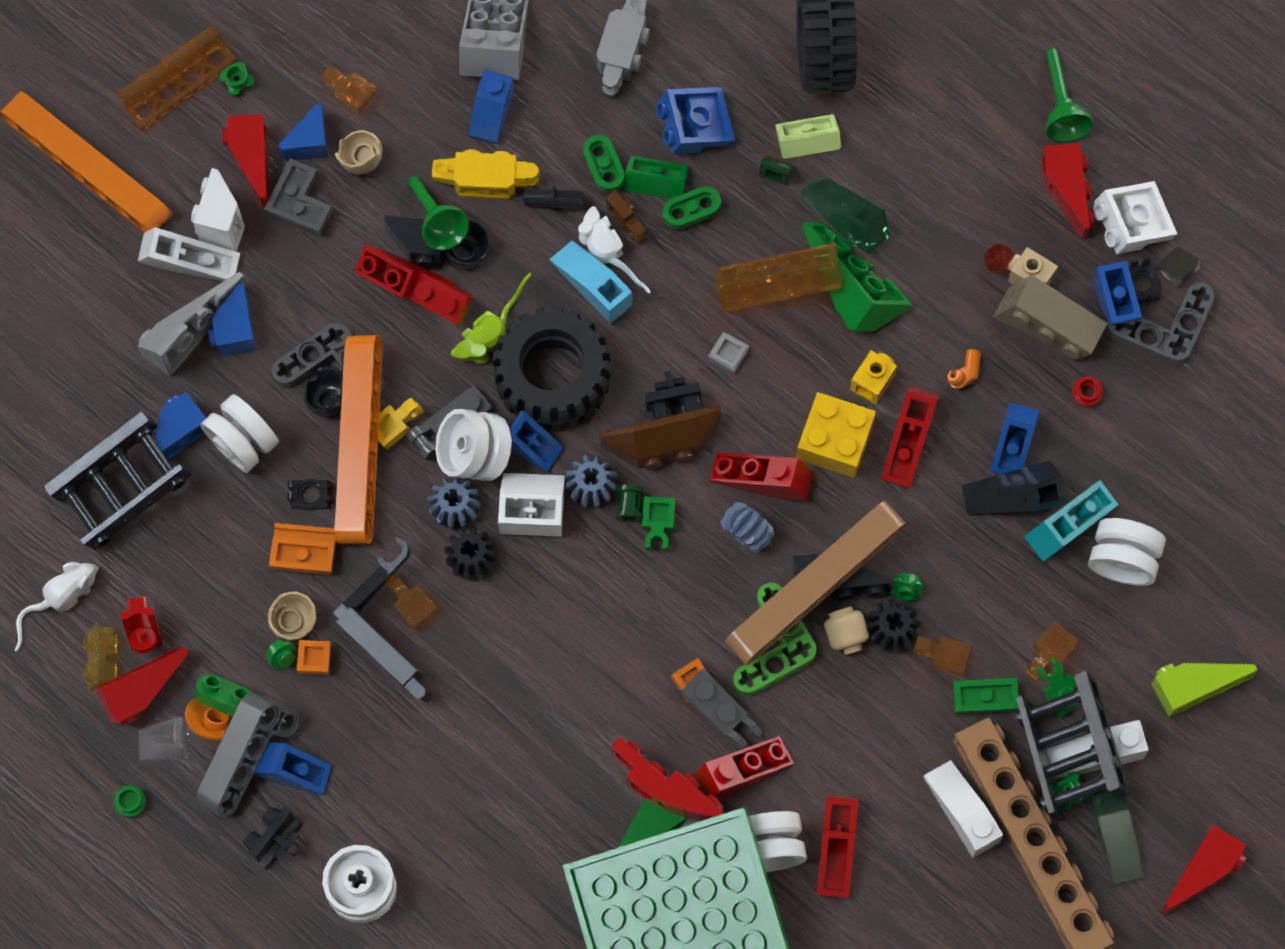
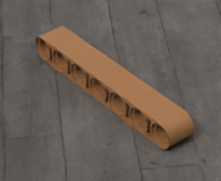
[725,501,907,666]

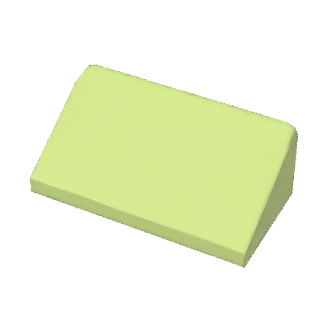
[775,114,841,159]

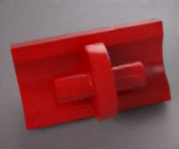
[121,597,163,653]

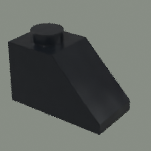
[384,215,444,269]

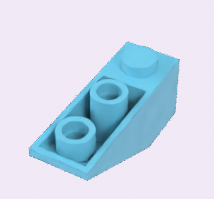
[549,241,633,324]

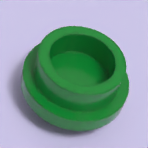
[266,639,297,670]
[114,785,146,817]

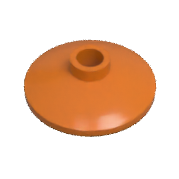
[185,698,232,741]

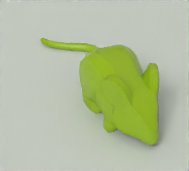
[451,273,532,364]

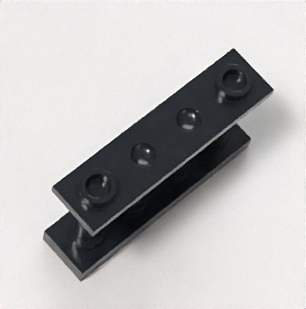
[43,411,192,550]
[1016,671,1131,822]

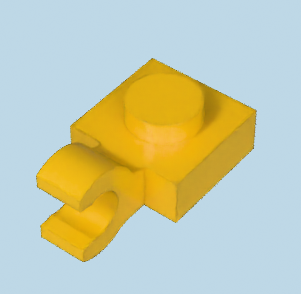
[378,398,425,450]

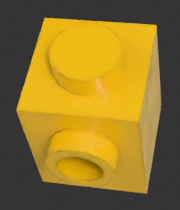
[850,350,897,405]

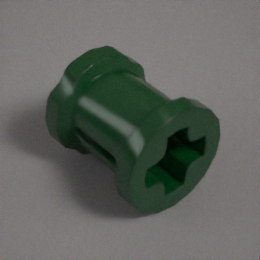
[616,485,644,522]

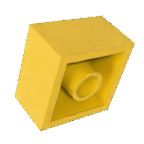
[796,392,876,478]

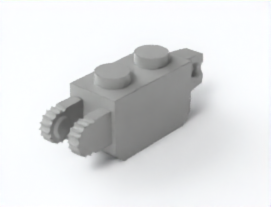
[596,0,650,98]

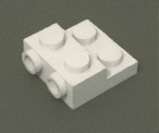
[1093,181,1177,255]

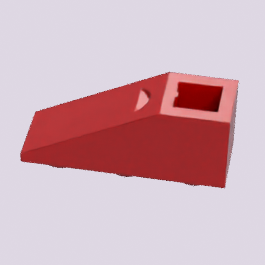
[1041,143,1094,239]
[709,452,814,501]
[692,736,794,801]

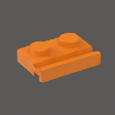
[269,523,336,575]

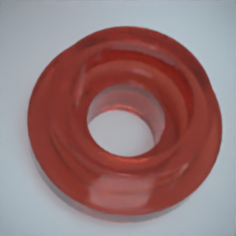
[984,244,1014,272]

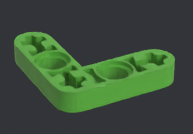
[733,582,816,696]

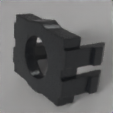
[1128,257,1160,304]
[287,479,332,511]

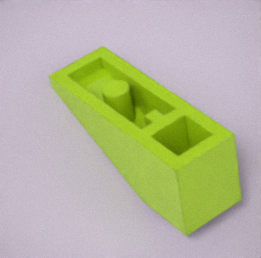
[1151,663,1258,717]

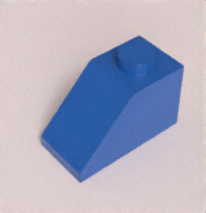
[468,70,515,145]
[1093,261,1142,325]
[208,283,256,356]
[155,392,206,459]
[990,402,1039,474]
[254,743,332,795]

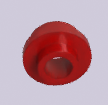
[1072,376,1103,407]

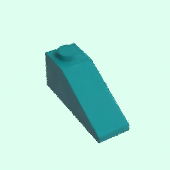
[1024,480,1119,561]

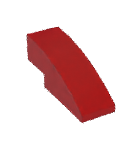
[817,795,858,898]

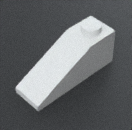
[138,227,240,281]
[1046,720,1148,780]
[923,760,1003,858]

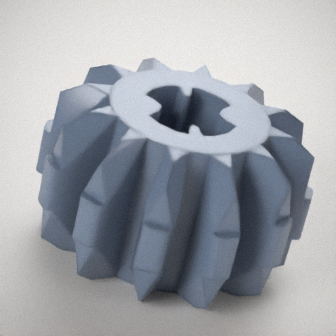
[565,454,617,508]
[427,477,481,530]
[720,502,774,553]

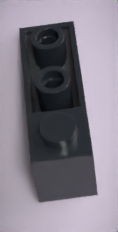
[961,460,1066,514]
[793,553,892,601]

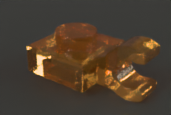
[322,66,376,114]
[386,574,438,630]
[1027,622,1078,680]
[913,636,972,677]

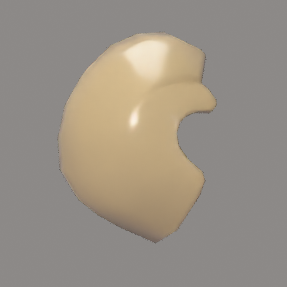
[335,130,383,175]
[267,591,316,642]

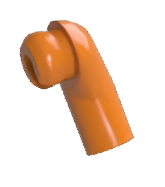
[947,349,981,389]

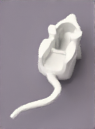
[578,206,651,293]
[15,562,99,652]

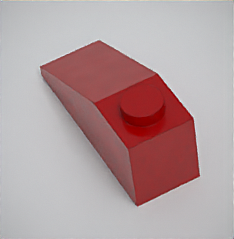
[222,114,269,210]
[881,386,940,488]
[94,647,188,726]
[1160,825,1247,915]

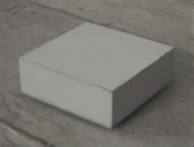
[708,332,750,374]

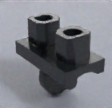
[645,371,701,420]
[243,807,303,870]

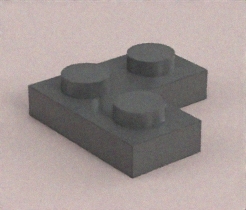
[264,158,333,236]

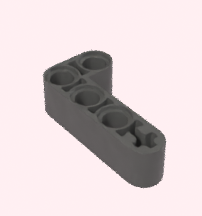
[196,693,300,818]

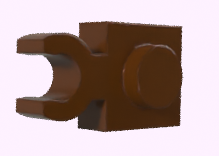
[606,190,646,244]

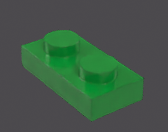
[953,678,1019,715]

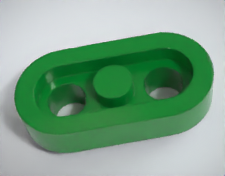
[583,135,624,193]
[663,186,721,230]
[195,675,253,717]

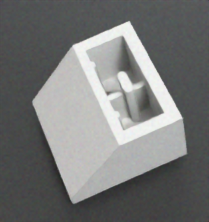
[191,168,245,252]
[498,473,565,537]

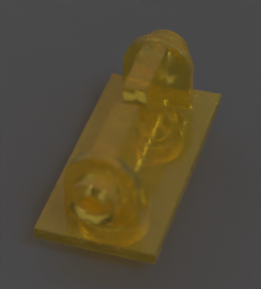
[83,623,117,692]

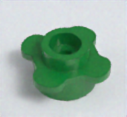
[219,62,255,96]
[891,573,923,601]
[1055,772,1085,810]

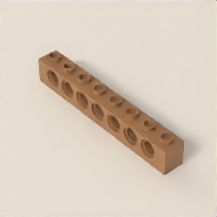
[953,717,1114,949]

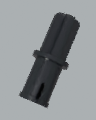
[524,186,585,210]

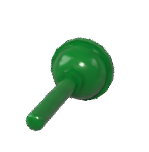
[1045,48,1093,142]
[408,176,469,251]

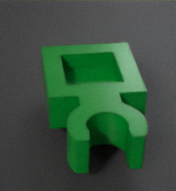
[642,496,675,552]
[1036,657,1080,718]

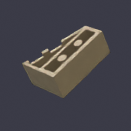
[993,274,1107,360]

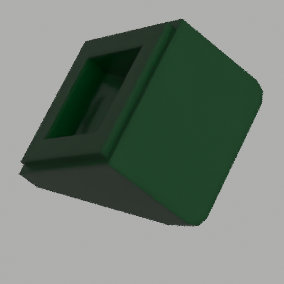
[759,156,794,185]

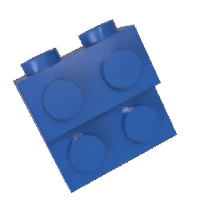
[656,87,735,154]

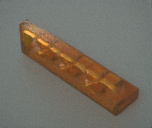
[116,25,237,131]
[716,243,842,313]

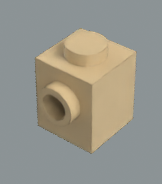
[1007,247,1058,285]

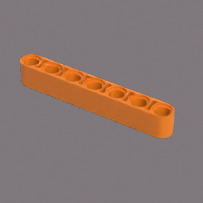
[0,91,172,233]
[335,335,383,544]

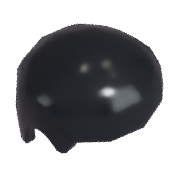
[444,219,491,269]
[304,367,343,417]

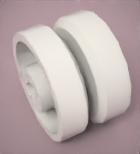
[200,394,279,473]
[435,409,512,481]
[1088,518,1166,586]
[749,811,807,872]
[322,845,397,923]

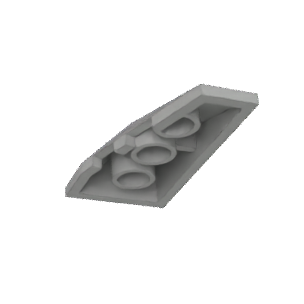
[137,272,247,377]

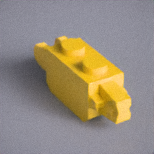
[432,149,540,200]

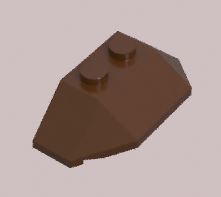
[599,404,721,470]

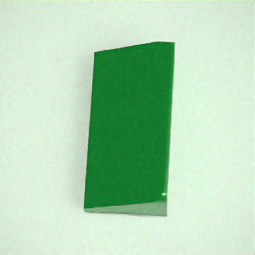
[623,156,689,199]

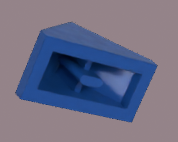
[278,103,328,161]
[510,411,564,472]

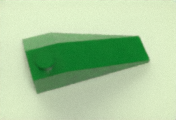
[802,222,912,332]

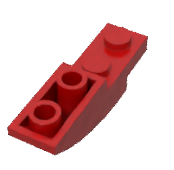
[354,245,473,325]
[611,737,724,822]

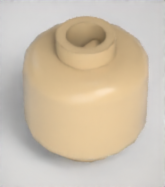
[824,606,869,655]

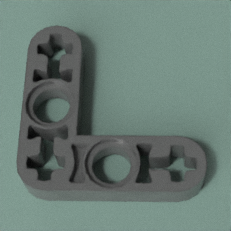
[1105,282,1215,365]
[272,323,386,397]

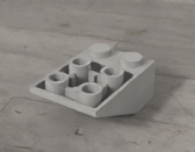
[459,0,529,80]

